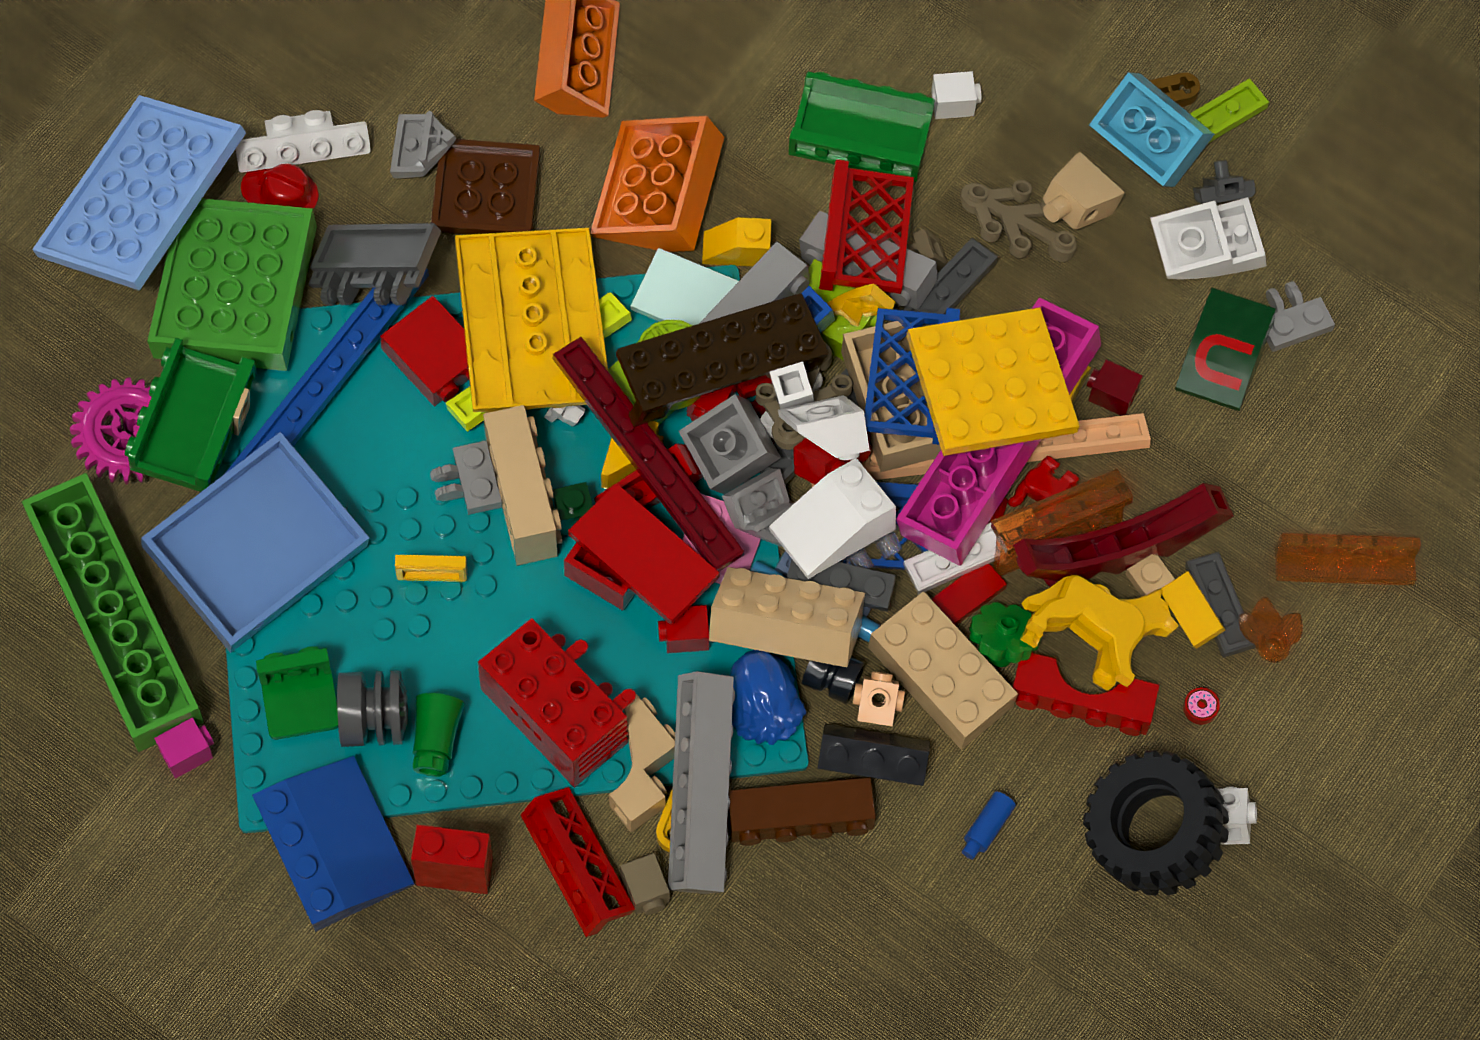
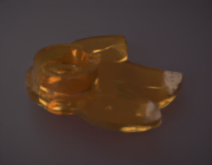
[1239,597,1303,663]

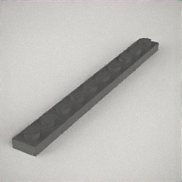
[759,238,998,485]

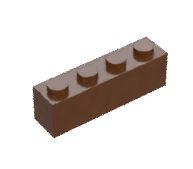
[728,778,876,846]

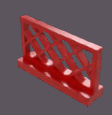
[819,159,914,294]

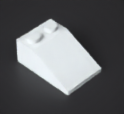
[769,458,896,579]

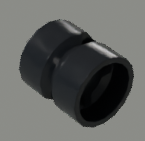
[801,657,865,705]

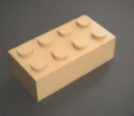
[841,321,941,472]
[483,405,562,566]
[709,567,865,667]
[868,591,1018,750]

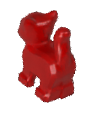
[1008,456,1079,527]

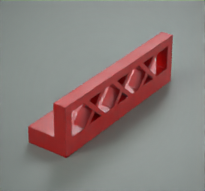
[520,787,635,937]

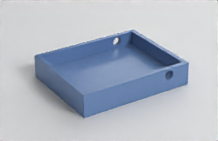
[141,432,369,653]

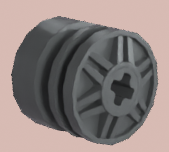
[337,671,408,747]

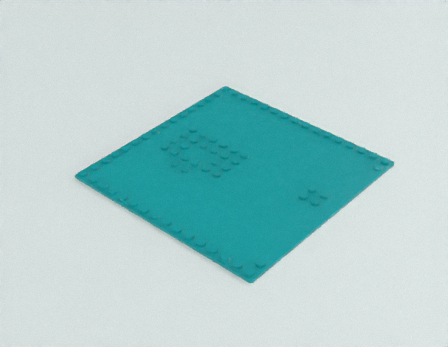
[215,265,809,834]

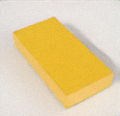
[395,555,468,582]
[1159,571,1226,649]

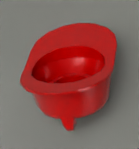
[240,164,319,209]

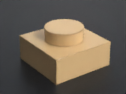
[1126,554,1175,597]

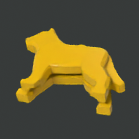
[1020,575,1179,691]

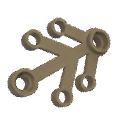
[960,180,1077,262]
[755,342,852,450]

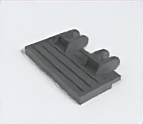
[309,223,441,305]

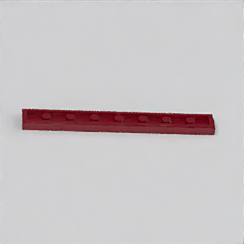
[552,337,745,572]

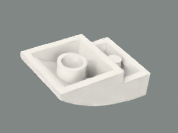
[1150,197,1267,279]

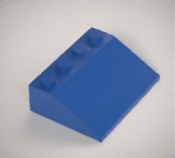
[252,756,415,932]

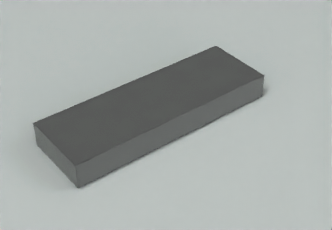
[1185,552,1257,658]

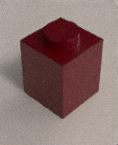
[1086,359,1143,416]

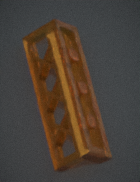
[1275,533,1421,585]

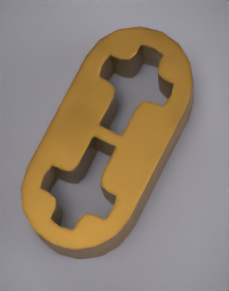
[1150,72,1200,107]

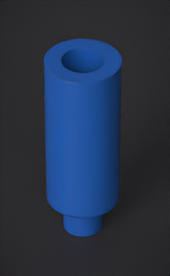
[962,791,1016,860]

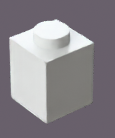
[931,71,981,119]
[770,362,814,409]

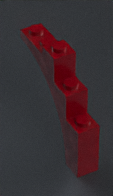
[1013,483,1234,587]

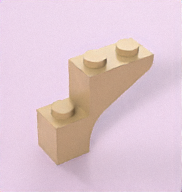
[609,691,675,833]

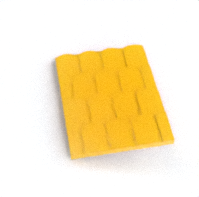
[455,228,608,413]

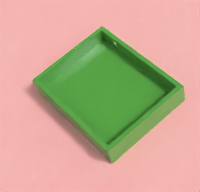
[147,198,317,371]

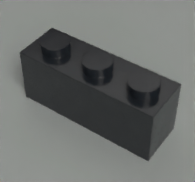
[817,724,930,786]

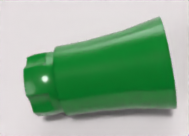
[413,693,465,777]

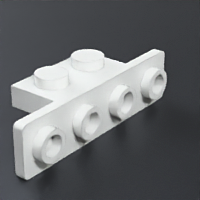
[235,110,371,173]

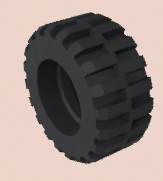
[1083,750,1229,896]

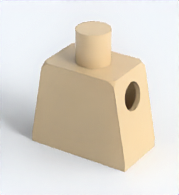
[1043,152,1125,230]

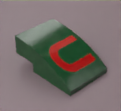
[1175,288,1276,411]

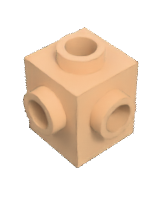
[852,671,905,726]

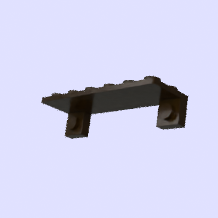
[616,293,829,427]

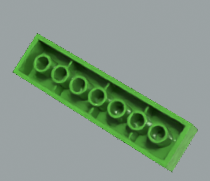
[21,473,204,753]

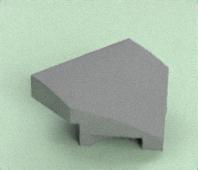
[390,110,456,178]
[722,468,793,546]

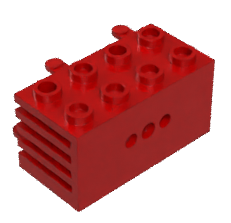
[478,618,636,788]

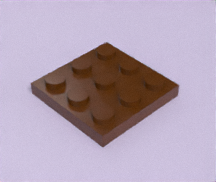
[431,139,540,235]

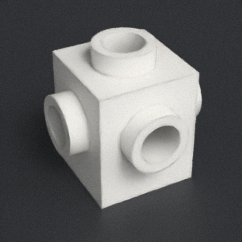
[1218,787,1257,845]

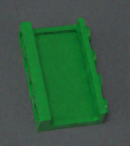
[788,72,935,182]
[125,338,256,492]

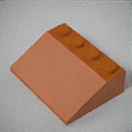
[590,116,725,252]

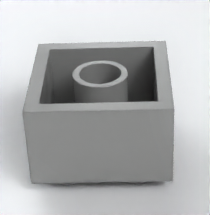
[679,394,781,494]

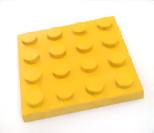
[906,307,1080,456]

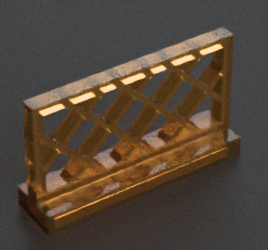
[991,469,1133,576]

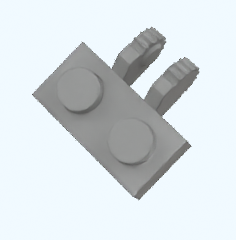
[1266,281,1335,352]
[430,441,502,515]

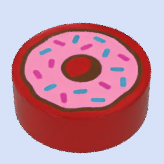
[1183,687,1220,725]

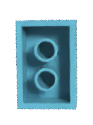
[1089,72,1215,187]

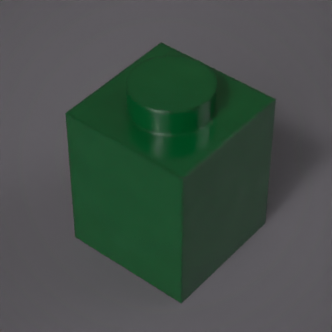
[552,482,593,537]

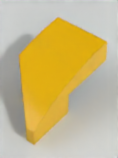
[827,284,895,327]

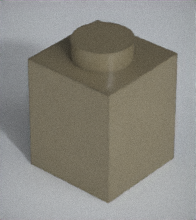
[620,853,670,915]

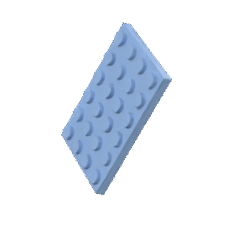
[32,95,246,291]

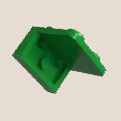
[256,646,338,740]

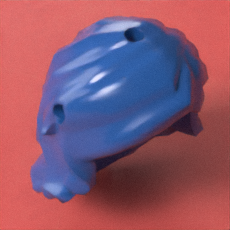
[730,650,807,745]

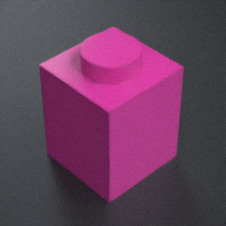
[154,718,214,779]

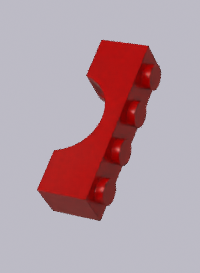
[1012,653,1159,736]

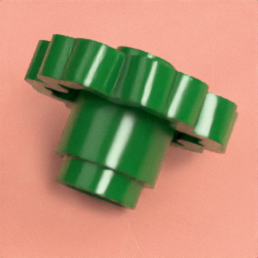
[969,602,1042,667]

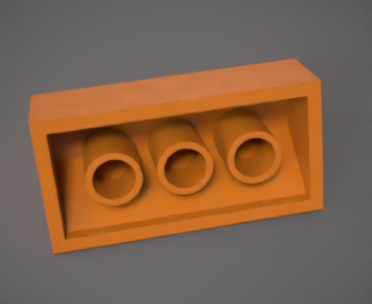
[534,0,620,118]

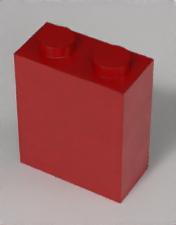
[380,296,469,406]
[411,825,493,894]

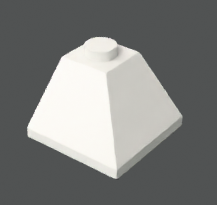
[778,395,870,460]

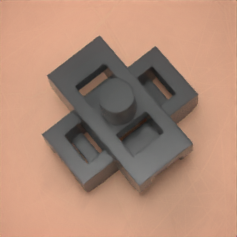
[1193,160,1255,203]

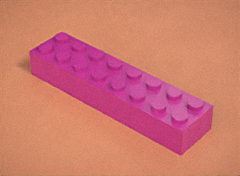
[896,297,1101,566]

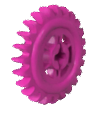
[70,377,154,485]

